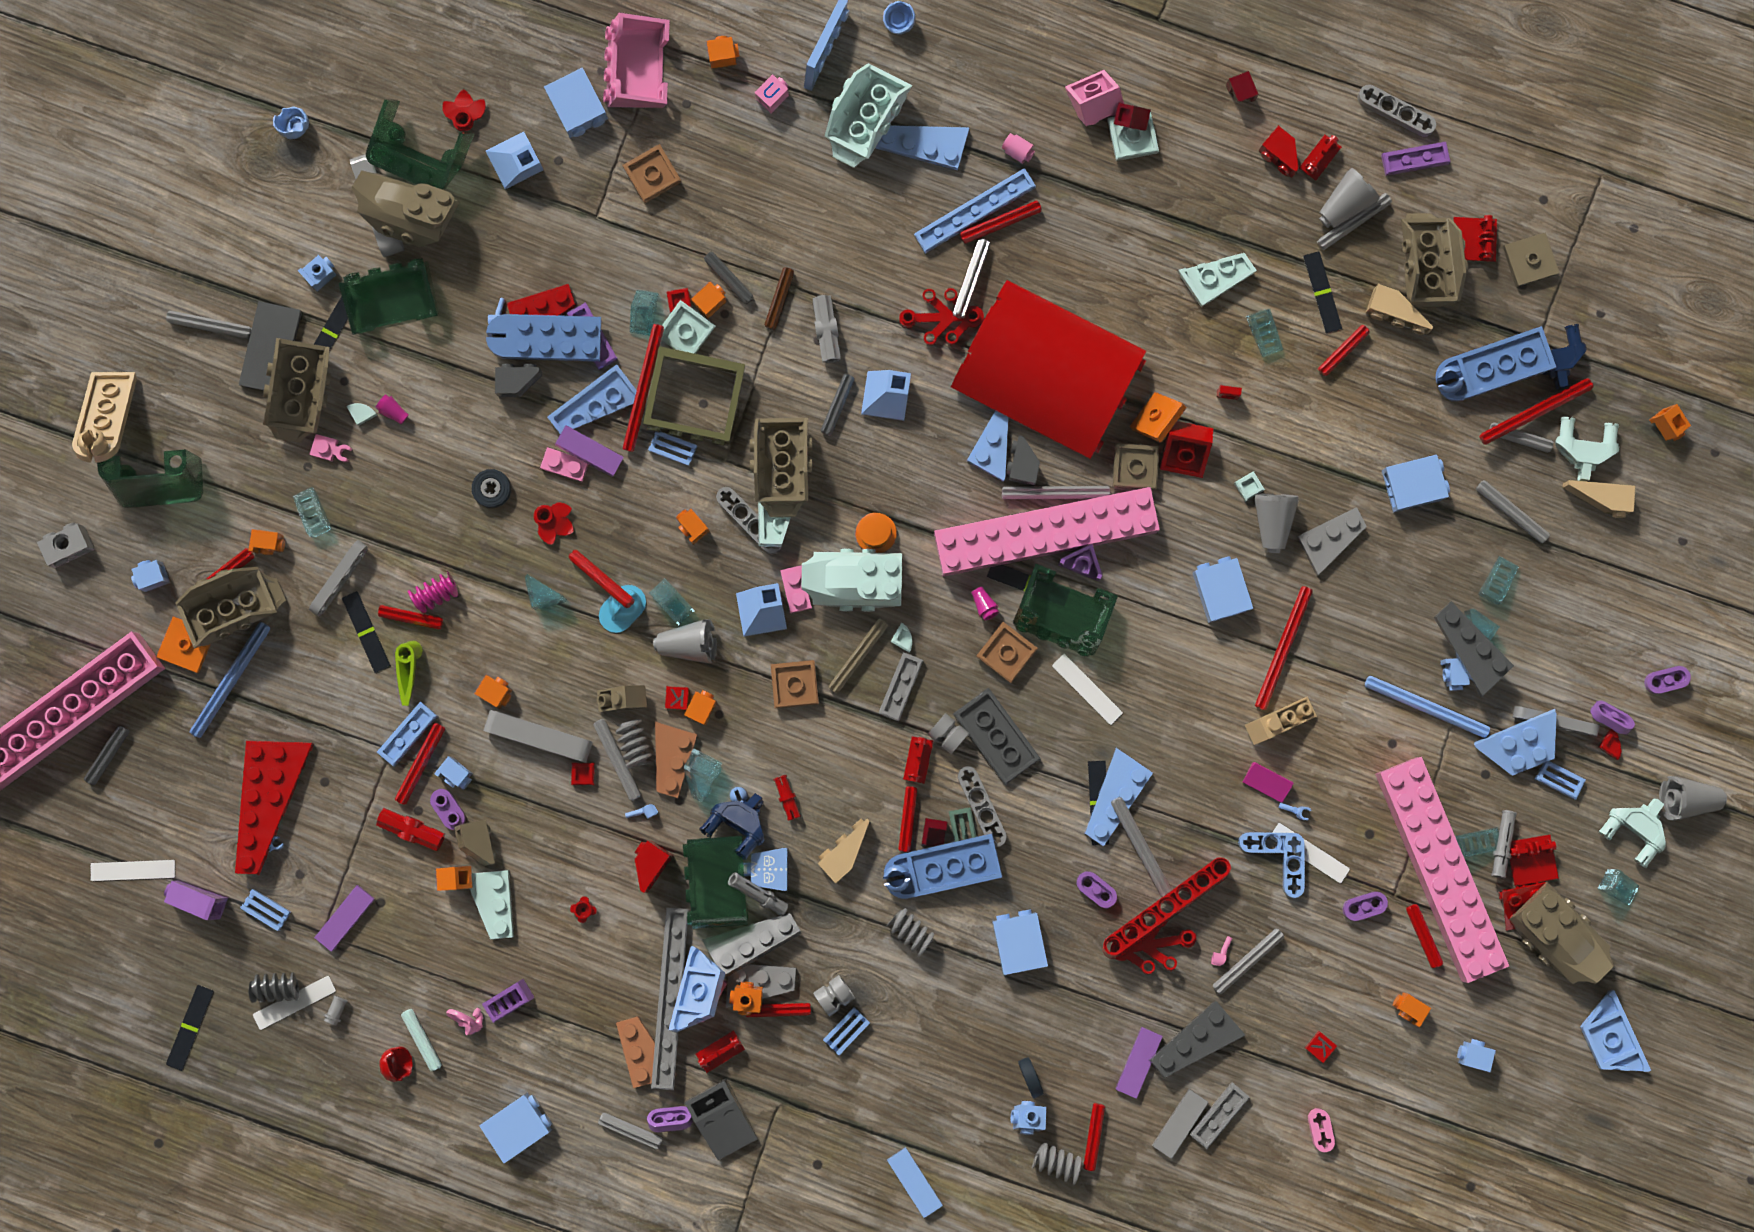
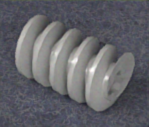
[615,719,652,768]
[885,908,934,957]
[1032,1142,1082,1185]

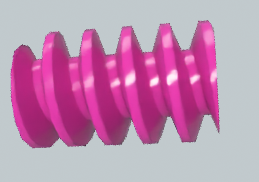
[408,571,458,613]

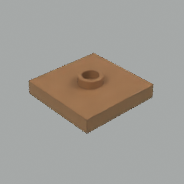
[622,144,682,204]
[976,622,1038,683]
[770,660,819,709]

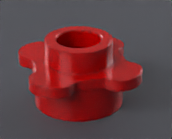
[570,896,597,923]

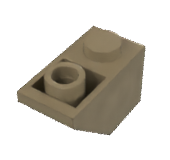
[597,685,647,712]
[454,820,496,866]

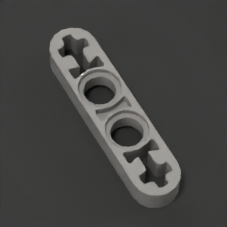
[1357,85,1436,137]
[716,487,782,555]
[309,540,368,617]
[1512,706,1600,737]
[958,766,1006,847]

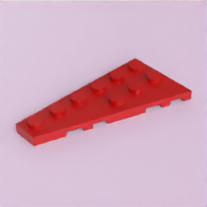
[235,741,314,875]

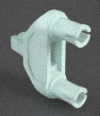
[1555,417,1620,482]
[1599,799,1666,868]

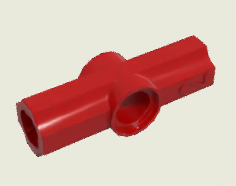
[376,808,445,851]

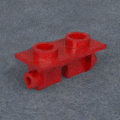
[1299,134,1342,181]
[903,736,933,784]
[695,1030,745,1073]

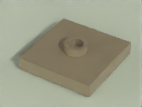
[1503,232,1560,287]
[1112,443,1159,491]

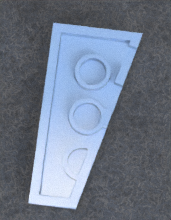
[804,0,849,91]
[875,126,969,171]
[547,364,637,434]
[1084,748,1153,846]

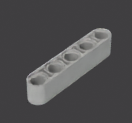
[350,153,405,257]
[483,710,593,763]

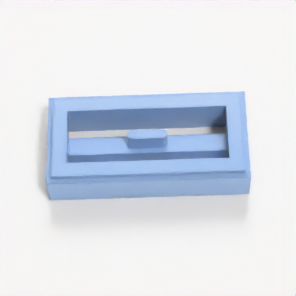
[648,431,697,466]
[1535,761,1586,800]
[240,889,291,931]
[823,1007,870,1055]

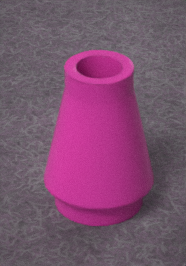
[375,394,409,425]
[971,587,999,621]

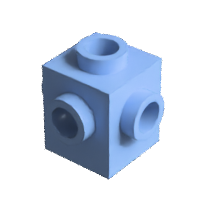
[1010,1101,1046,1135]

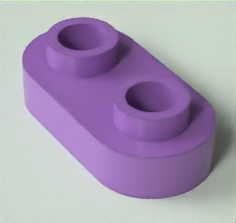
[1644,666,1691,694]
[1591,701,1635,734]
[430,789,466,830]
[1076,871,1117,908]
[1343,892,1388,921]
[647,1106,693,1132]

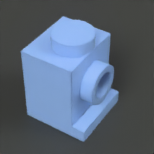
[298,255,337,291]
[1441,658,1470,691]
[434,756,473,790]

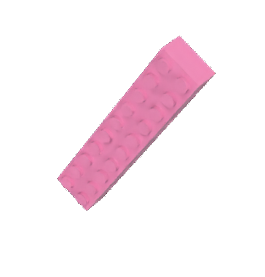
[934,487,1160,577]
[0,631,165,791]
[1375,757,1509,983]

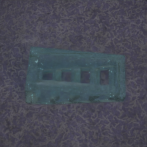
[1246,309,1283,357]
[293,487,331,538]
[1478,556,1519,605]
[1455,827,1499,857]

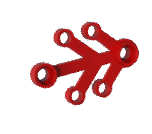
[899,288,984,346]
[1110,918,1196,975]

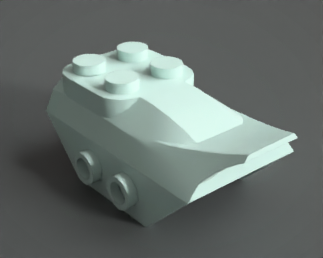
[825,63,912,168]
[801,549,902,612]

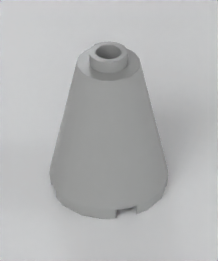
[1319,168,1380,228]
[1255,494,1299,553]
[653,619,717,663]
[1659,776,1727,821]

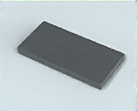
[239,301,302,391]
[953,688,1041,785]

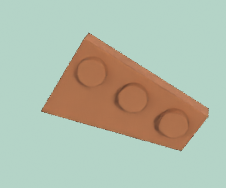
[655,722,698,798]
[616,1016,677,1088]

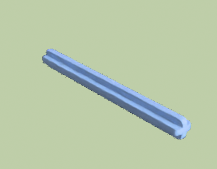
[1364,676,1490,738]

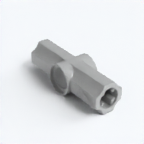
[812,295,841,363]

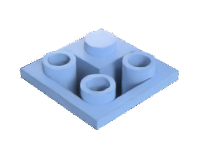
[486,132,543,189]
[861,370,911,421]
[736,583,787,637]

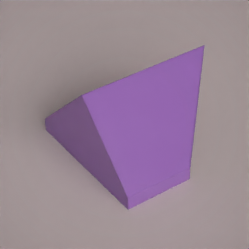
[1058,544,1102,582]

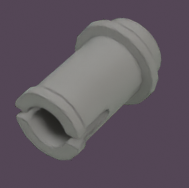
[324,995,348,1026]

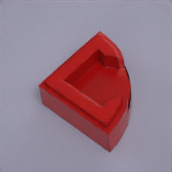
[1598,729,1622,760]

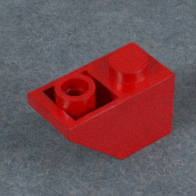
[1259,125,1298,178]

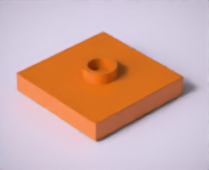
[1129,392,1187,442]
[156,616,211,673]

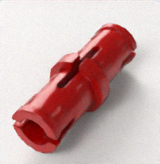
[773,774,801,821]

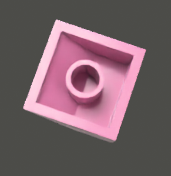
[1065,70,1124,126]

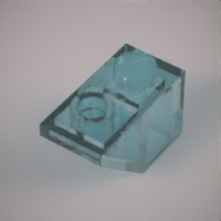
[649,578,694,625]
[684,748,722,802]

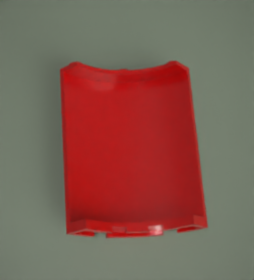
[951,280,1147,459]

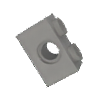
[37,523,95,568]

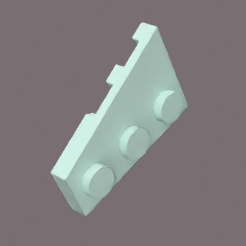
[1177,253,1257,307]
[758,503,791,547]
[469,870,514,939]

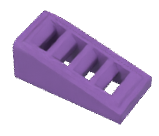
[482,979,534,1023]

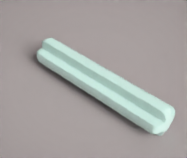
[401,1009,442,1071]

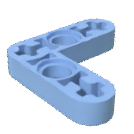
[1238,832,1305,898]

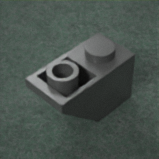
[495,364,542,397]
[1006,435,1040,487]

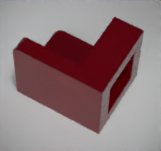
[1226,71,1259,103]
[1114,102,1151,131]
[921,818,948,847]

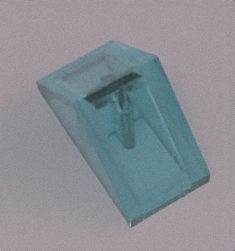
[630,290,659,336]
[525,574,567,610]
[1464,609,1500,640]
[1598,869,1639,905]

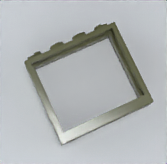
[643,346,745,446]

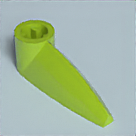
[395,641,423,706]

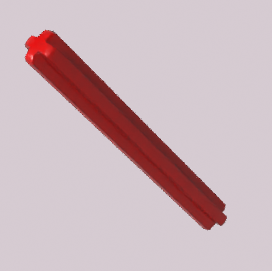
[623,324,664,452]
[1479,378,1594,445]
[1255,586,1313,710]

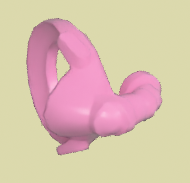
[446,1008,483,1035]

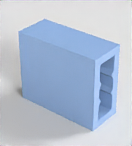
[544,67,608,138]
[1382,455,1450,513]
[1192,556,1253,623]
[992,909,1048,975]
[479,1092,552,1163]

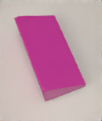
[1242,762,1294,803]

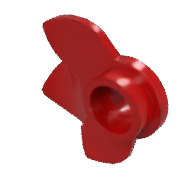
[442,89,486,132]
[534,502,574,545]

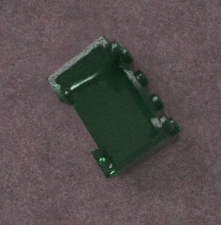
[338,258,439,335]
[97,449,203,508]
[1013,564,1118,657]
[683,836,749,929]

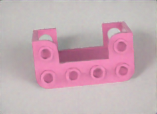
[603,13,669,108]

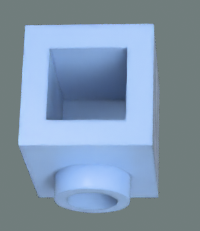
[131,560,170,592]
[1457,1039,1496,1072]

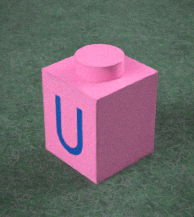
[755,74,789,114]

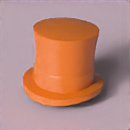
[856,513,897,553]

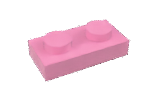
[540,447,589,482]
[780,565,812,613]

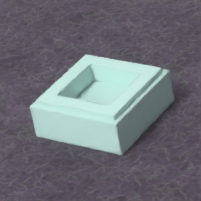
[1234,471,1265,502]

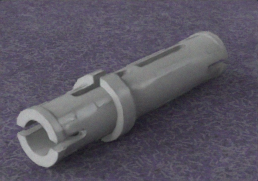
[1491,810,1517,879]
[728,873,788,916]

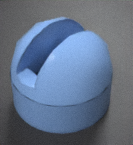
[730,787,748,802]

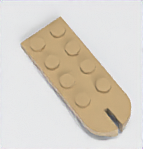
[72,372,137,462]

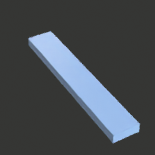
[914,168,1036,254]

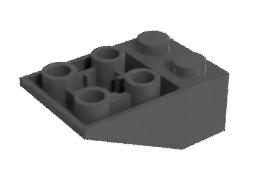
[685,1079,758,1160]

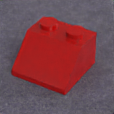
[1160,421,1214,478]
[635,840,674,893]

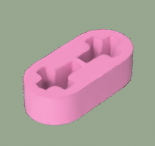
[1308,1108,1335,1152]

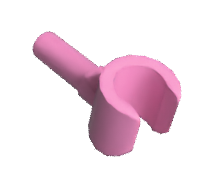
[1211,936,1232,966]

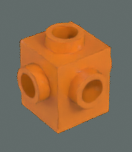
[729,982,763,1015]

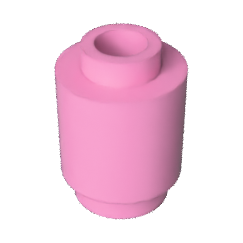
[1002,133,1035,164]

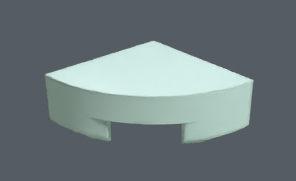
[346,403,377,426]
[890,623,912,653]

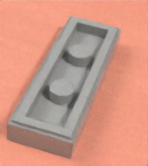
[878,652,924,722]
[1189,1082,1250,1149]
[1152,1089,1208,1159]

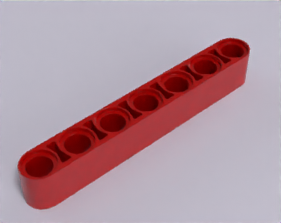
[1102,857,1231,959]

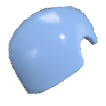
[883,1,916,35]
[273,107,309,139]

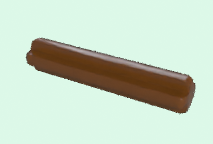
[764,267,794,330]

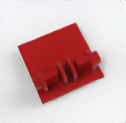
[1453,215,1497,262]
[1509,835,1559,886]
[1498,882,1546,931]

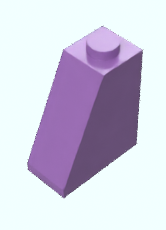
[164,880,228,920]

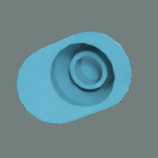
[599,585,646,633]

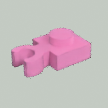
[310,434,352,462]

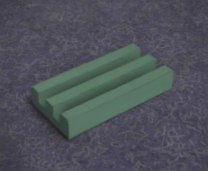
[949,807,976,842]

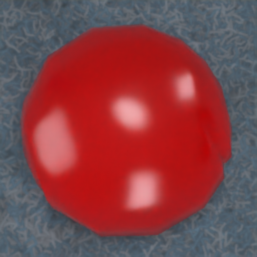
[379,1046,413,1082]

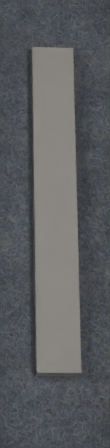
[651,908,689,1090]

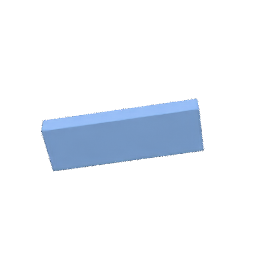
[377,702,438,767]
[887,1147,943,1218]

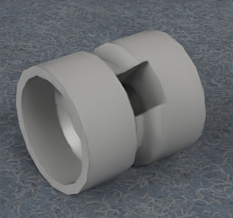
[927,713,969,754]
[813,975,855,1017]

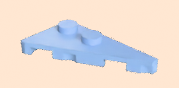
[967,410,1008,482]

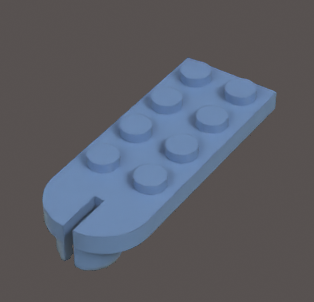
[486,314,602,361]
[1436,326,1556,401]
[883,833,1003,899]

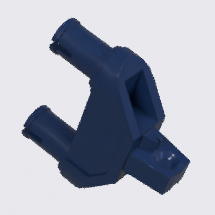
[1542,324,1587,389]
[699,793,765,860]

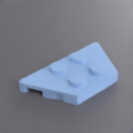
[1474,709,1557,776]
[669,946,725,1033]
[1580,990,1651,1072]

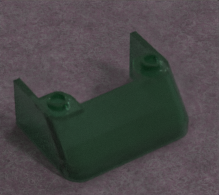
[366,99,474,190]

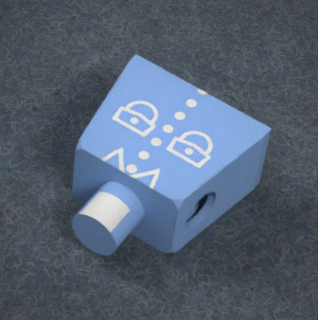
[738,848,788,891]

